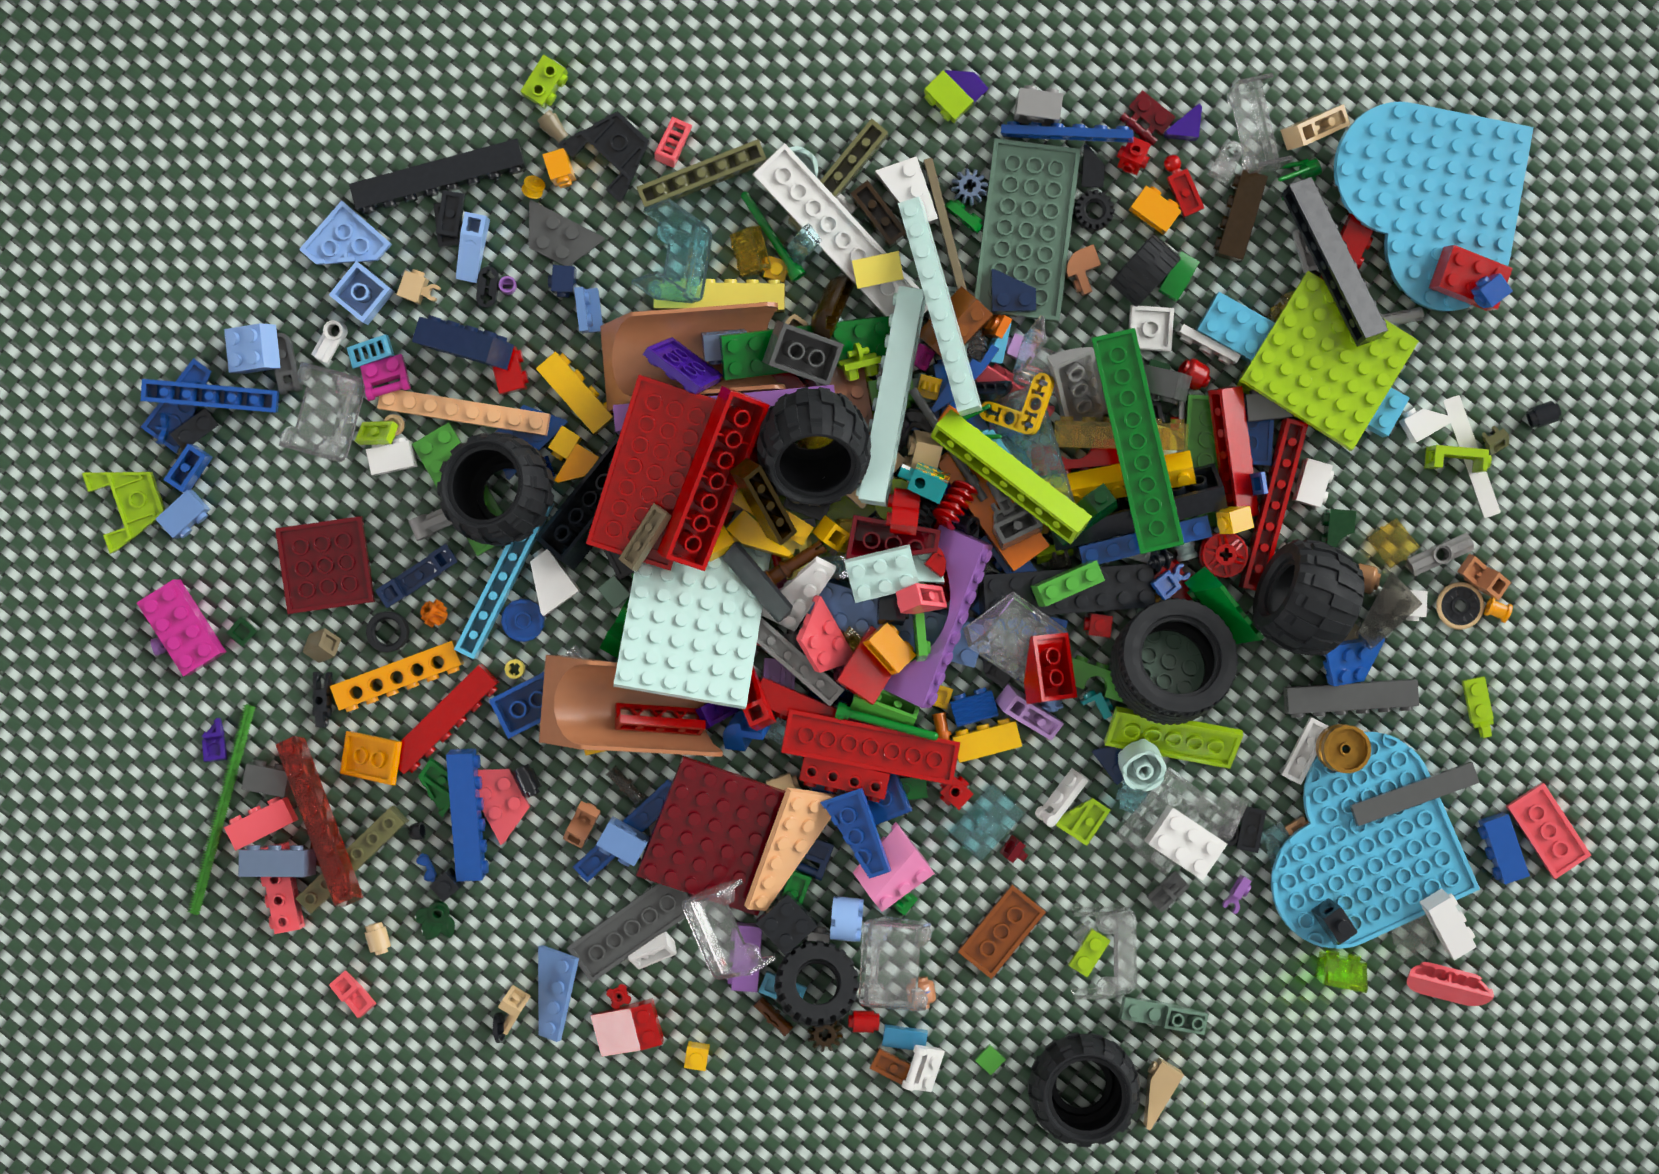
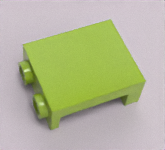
[1424,445,1492,473]

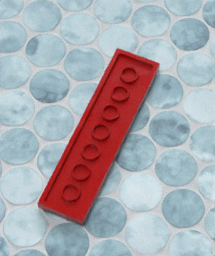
[781,709,960,785]

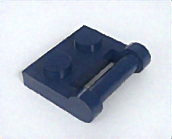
[795,838,834,881]

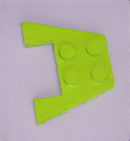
[82,472,165,554]

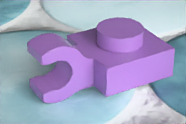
[1222,874,1252,914]

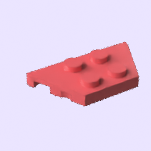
[796,595,853,673]
[478,768,531,845]

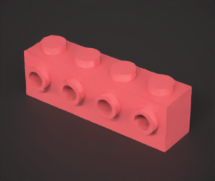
[260,842,305,934]

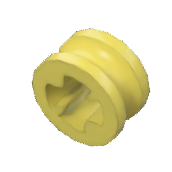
[505,659,525,679]

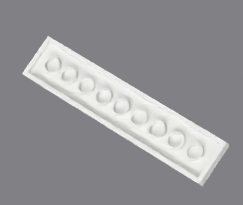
[752,143,928,316]

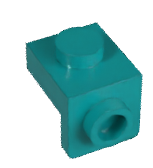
[1080,690,1113,719]

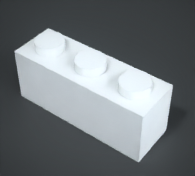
[1420,888,1476,961]

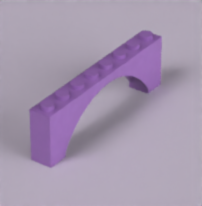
[884,525,993,708]

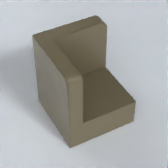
[303,628,341,663]

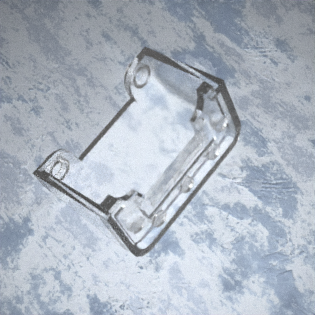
[279,362,365,462]
[859,916,931,1011]

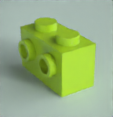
[520,54,568,109]

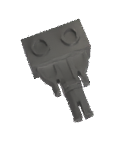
[986,482,1043,550]

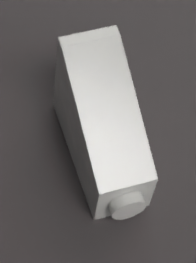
[530,548,581,616]

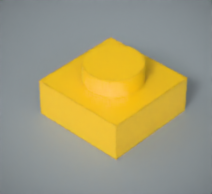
[763,256,787,283]

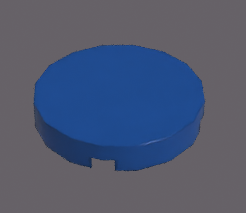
[501,599,545,642]

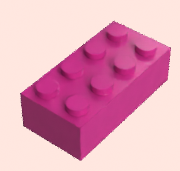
[137,579,227,676]

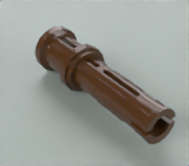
[764,539,827,586]

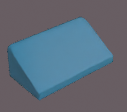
[882,1024,928,1050]

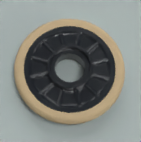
[1436,582,1484,630]

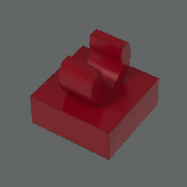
[1000,835,1028,863]

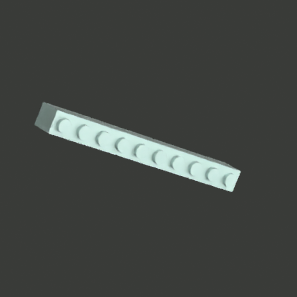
[898,197,983,416]
[856,286,926,507]

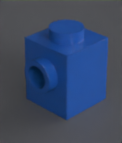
[1471,273,1513,308]

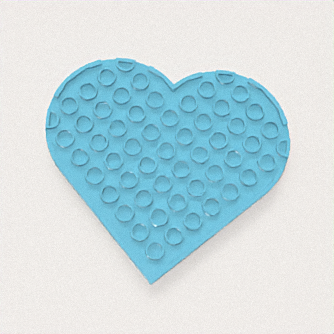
[1334,102,1534,311]
[1271,731,1480,949]

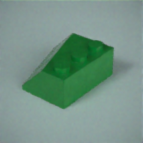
[1184,567,1264,644]

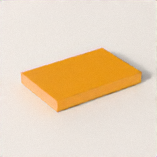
[340,731,402,785]

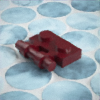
[1119,90,1176,146]

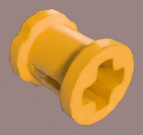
[1483,597,1513,623]

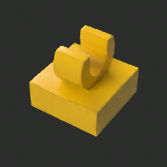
[917,374,942,401]

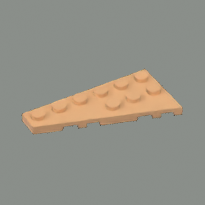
[744,788,839,911]

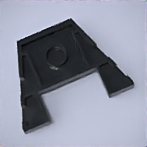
[558,111,650,204]

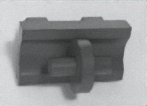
[1146,870,1190,913]

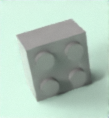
[1013,85,1063,126]

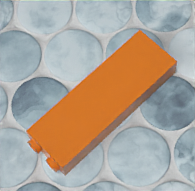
[938,452,1050,572]

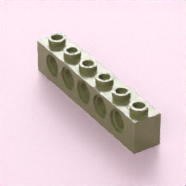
[637,139,767,211]
[296,805,409,914]

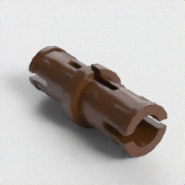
[754,996,794,1037]

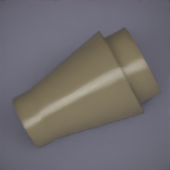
[537,110,568,143]

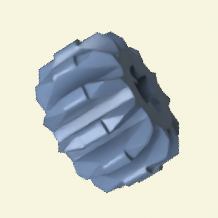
[951,168,988,206]

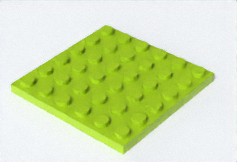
[1239,271,1419,451]

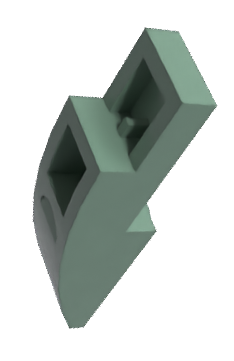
[1118,996,1209,1035]

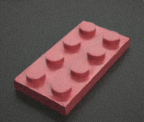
[1506,782,1592,879]

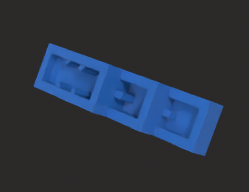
[931,344,999,414]

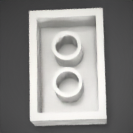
[1144,804,1227,881]

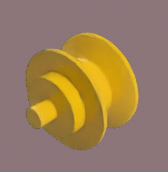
[522,176,545,199]

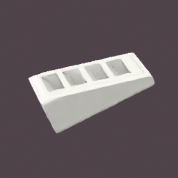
[628,932,677,969]

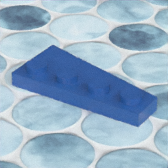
[141,358,212,454]
[820,788,891,879]

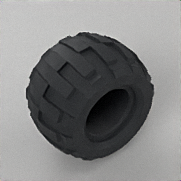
[757,387,871,506]
[437,432,554,546]
[1253,540,1365,656]
[1028,1032,1141,1147]

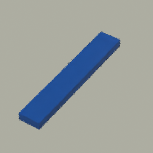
[573,779,672,883]

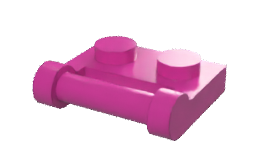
[360,354,411,401]

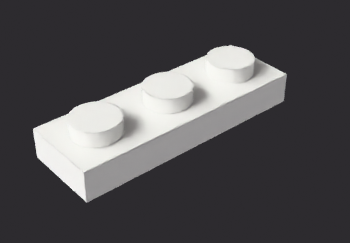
[1177,324,1241,365]
[1280,717,1329,785]

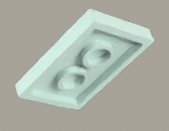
[845,544,919,603]

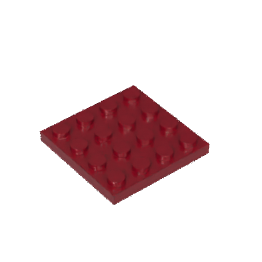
[275,516,375,614]

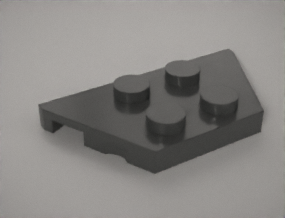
[529,200,606,266]

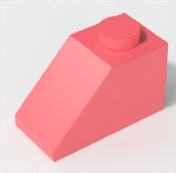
[896,583,947,614]

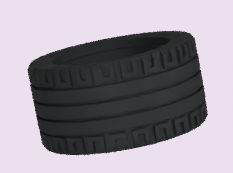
[1109,598,1239,725]

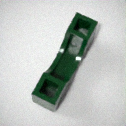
[1319,509,1356,547]

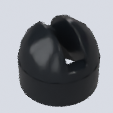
[408,822,426,840]

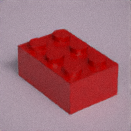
[1429,245,1513,311]

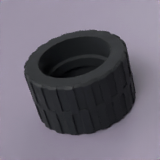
[1110,234,1181,307]

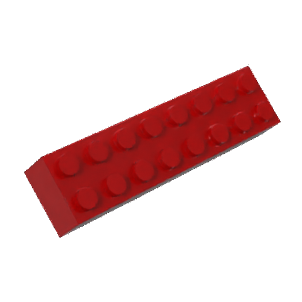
[657,386,770,571]

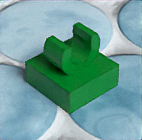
[892,892,918,916]

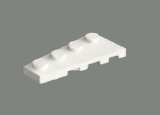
[761,556,836,632]

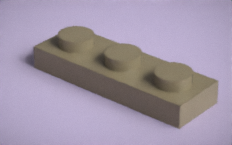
[619,503,672,572]

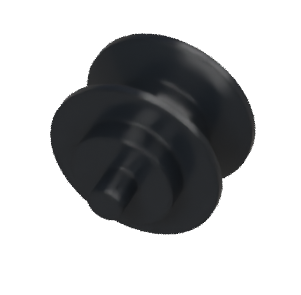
[1148,549,1173,572]

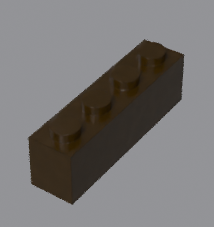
[1213,169,1268,263]
[729,458,797,545]

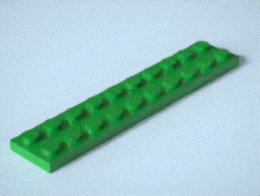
[1091,328,1184,554]

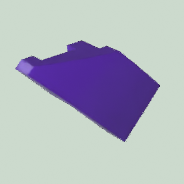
[945,70,989,102]
[202,718,227,763]

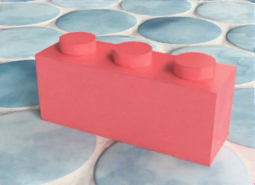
[224,796,299,851]

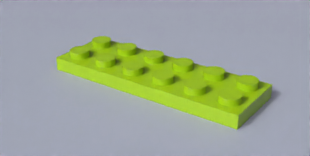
[1104,706,1243,769]

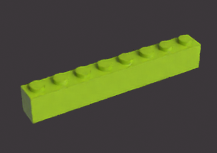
[930,409,1092,544]

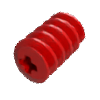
[933,480,978,530]

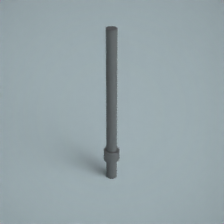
[909,387,988,502]

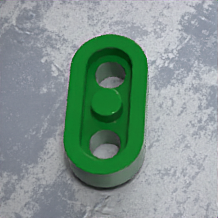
[945,199,983,234]

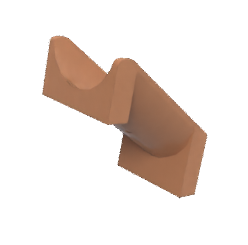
[600,302,786,412]
[539,655,723,757]

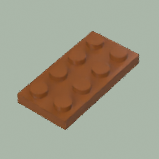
[958,884,1046,979]

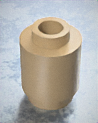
[365,922,391,955]

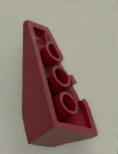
[846,515,941,559]

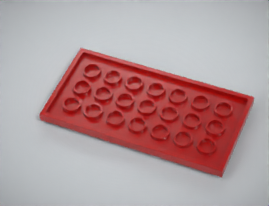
[586,374,716,571]

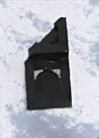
[1081,143,1105,188]
[980,648,1017,688]

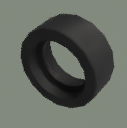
[366,611,410,653]

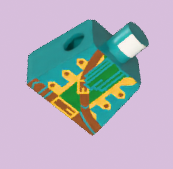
[898,462,951,504]

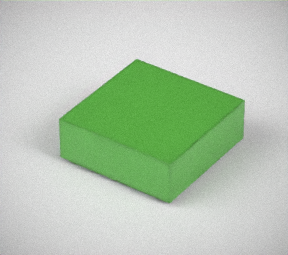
[975,1044,1006,1075]

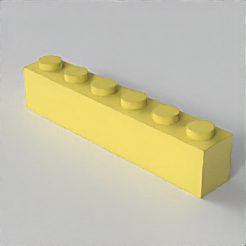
[654,278,785,312]

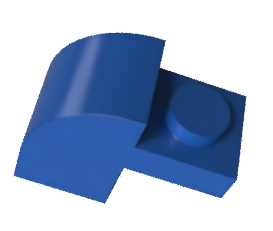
[723,711,770,751]

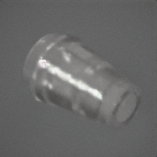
[967,329,988,360]

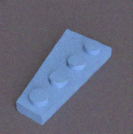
[538,945,579,1042]

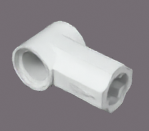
[311,320,348,364]

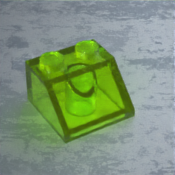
[1315,949,1368,993]

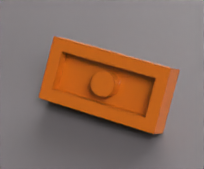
[982,315,1012,339]

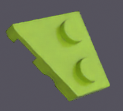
[1056,798,1111,846]

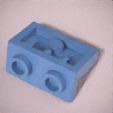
[574,287,603,334]

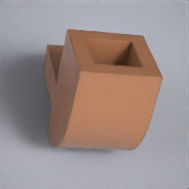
[1065,244,1101,297]
[1457,554,1511,600]
[563,801,600,849]

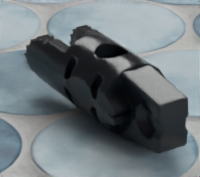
[312,672,333,728]

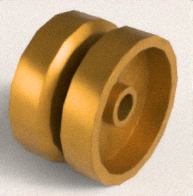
[1316,724,1371,774]

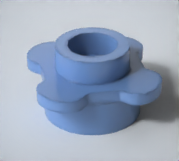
[1041,700,1063,712]

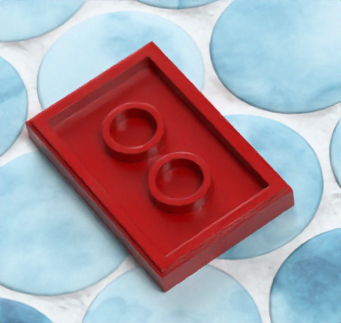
[836,626,892,705]

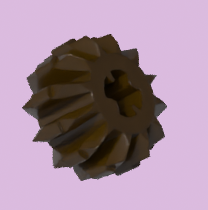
[807,1020,843,1052]

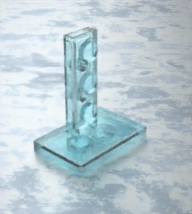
[949,784,1025,861]

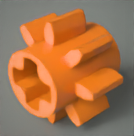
[420,599,448,628]

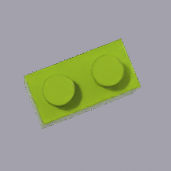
[924,70,974,123]

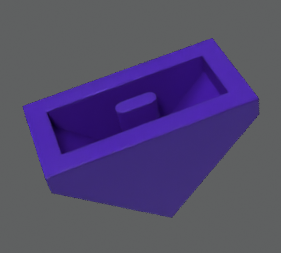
[1163,103,1202,141]

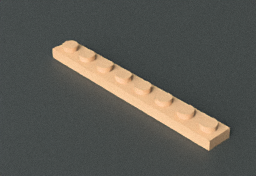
[377,390,551,436]

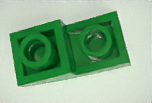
[1158,251,1200,302]

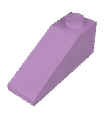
[995,684,1064,740]

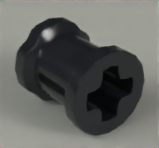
[952,511,980,536]

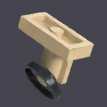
[493,985,531,1043]

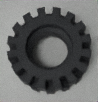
[1074,190,1115,231]
[917,497,938,528]

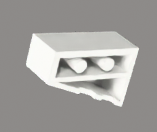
[875,156,938,225]

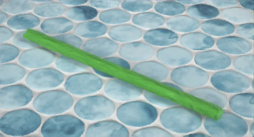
[187,704,256,915]

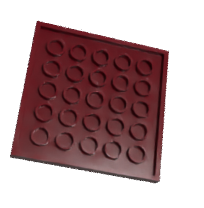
[636,756,786,916]

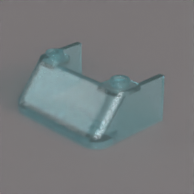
[631,199,712,303]

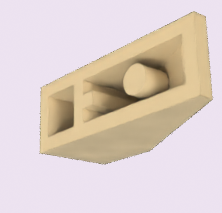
[1280,104,1351,151]
[1144,1057,1184,1130]

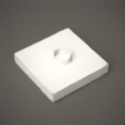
[1128,305,1174,352]

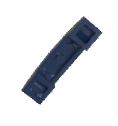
[375,543,458,608]

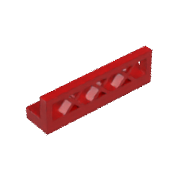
[615,703,706,735]

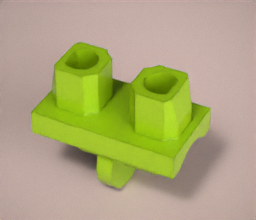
[838,343,881,381]

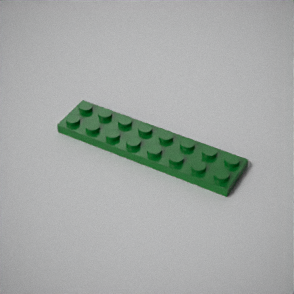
[719,316,891,380]

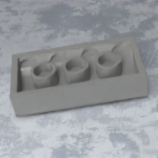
[1047,347,1108,430]

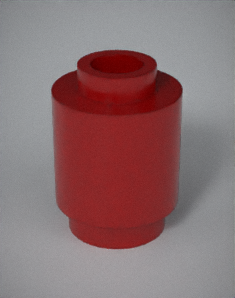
[848,1010,879,1033]

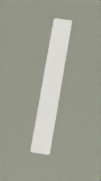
[1443,395,1501,518]

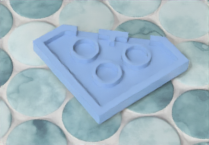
[299,200,392,265]

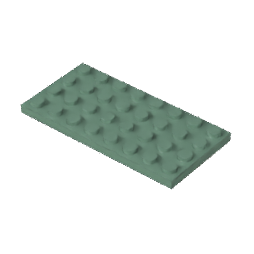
[974,138,1081,322]

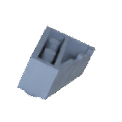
[238,845,317,877]

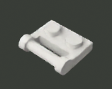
[901,1045,945,1092]

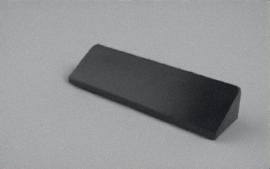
[723,541,793,623]

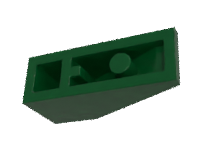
[1050,483,1117,546]

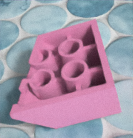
[853,822,935,912]

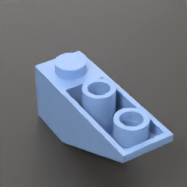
[456,212,490,283]

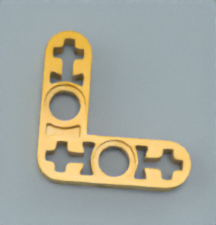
[980,373,1054,435]

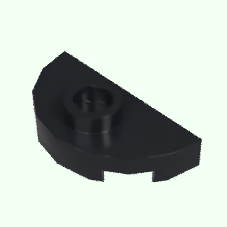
[975,381,1013,402]

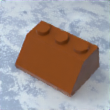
[920,286,993,358]

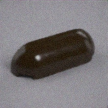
[811,275,855,339]

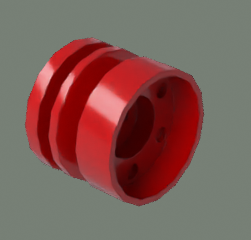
[1197,532,1248,578]

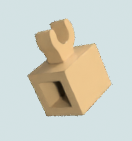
[396,269,441,305]

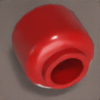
[1177,358,1211,391]

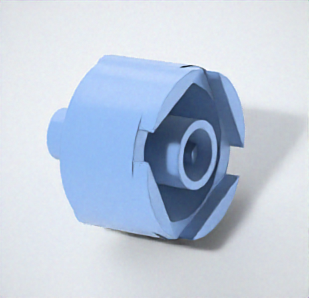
[830,896,864,942]

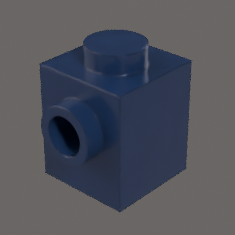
[548,265,577,298]

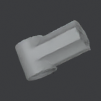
[408,509,453,541]

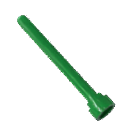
[741,191,806,282]
[835,702,938,741]

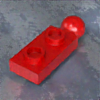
[1164,155,1205,218]

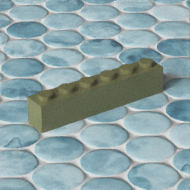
[788,118,888,237]

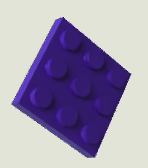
[643,337,723,394]

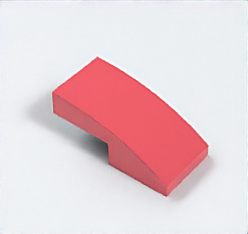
[329,971,377,1018]

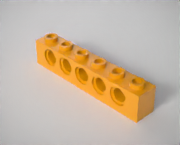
[330,640,464,712]

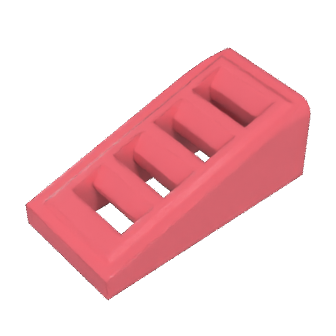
[654,117,692,168]

